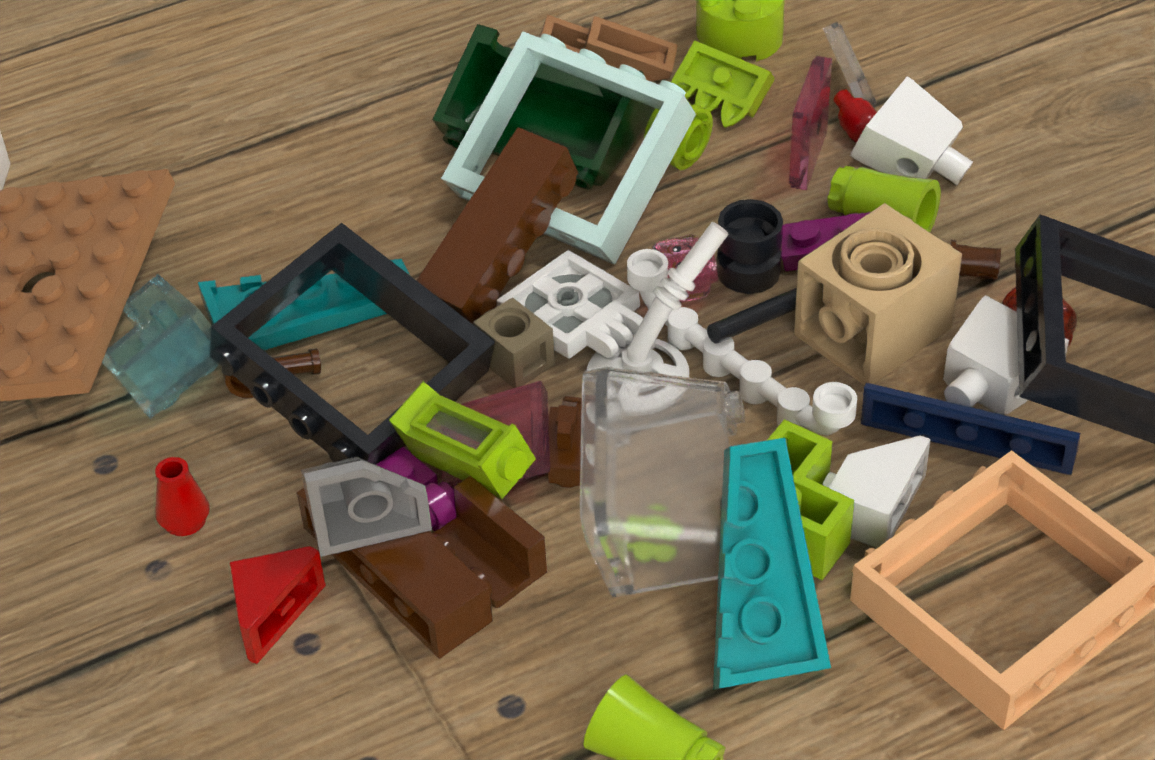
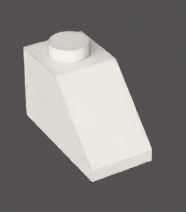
[823,436,931,548]

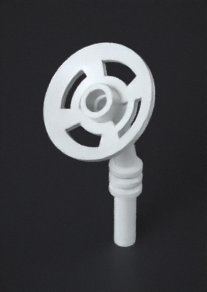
[586,222,729,415]

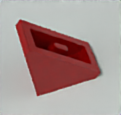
[230,546,326,664]

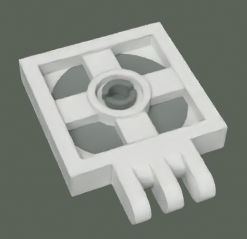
[497,250,643,359]

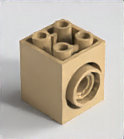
[794,203,962,386]

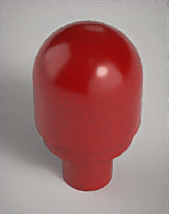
[833,89,877,143]

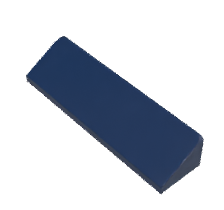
[861,383,1081,475]

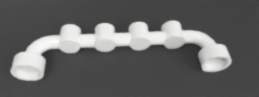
[627,249,857,436]

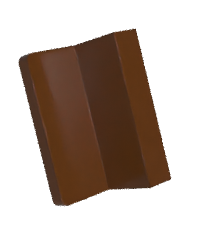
[432,476,547,608]

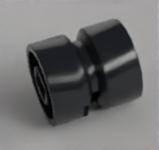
[717,199,783,294]

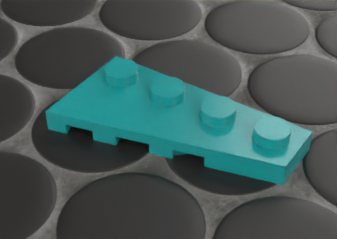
[198,259,410,350]
[713,438,831,690]

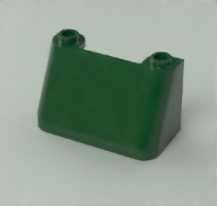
[432,24,655,190]

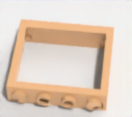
[850,450,1155,730]

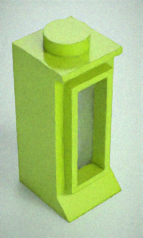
[389,381,536,499]

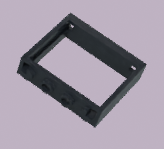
[1015,214,1155,444]
[210,223,495,465]

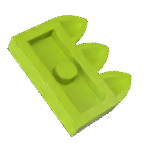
[671,40,775,128]

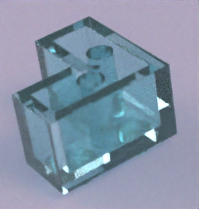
[102,274,218,419]

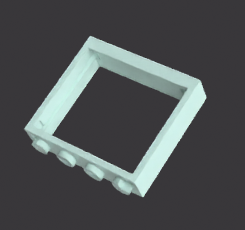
[441,31,696,265]

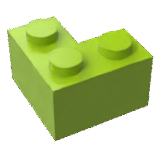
[767,419,854,581]

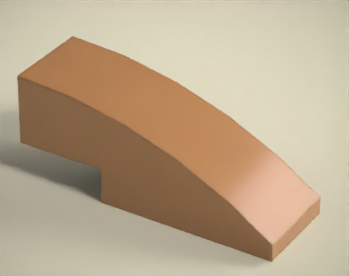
[539,14,678,81]

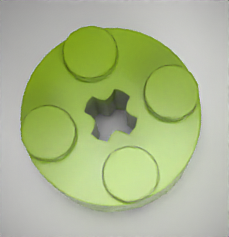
[696,0,784,61]

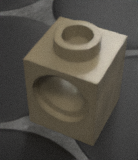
[473,297,555,390]

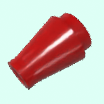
[155,457,210,536]

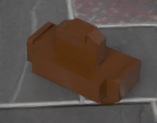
[539,396,599,488]

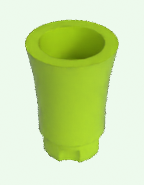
[827,166,941,232]
[584,674,726,760]

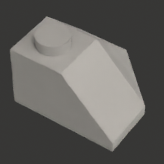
[301,457,432,557]

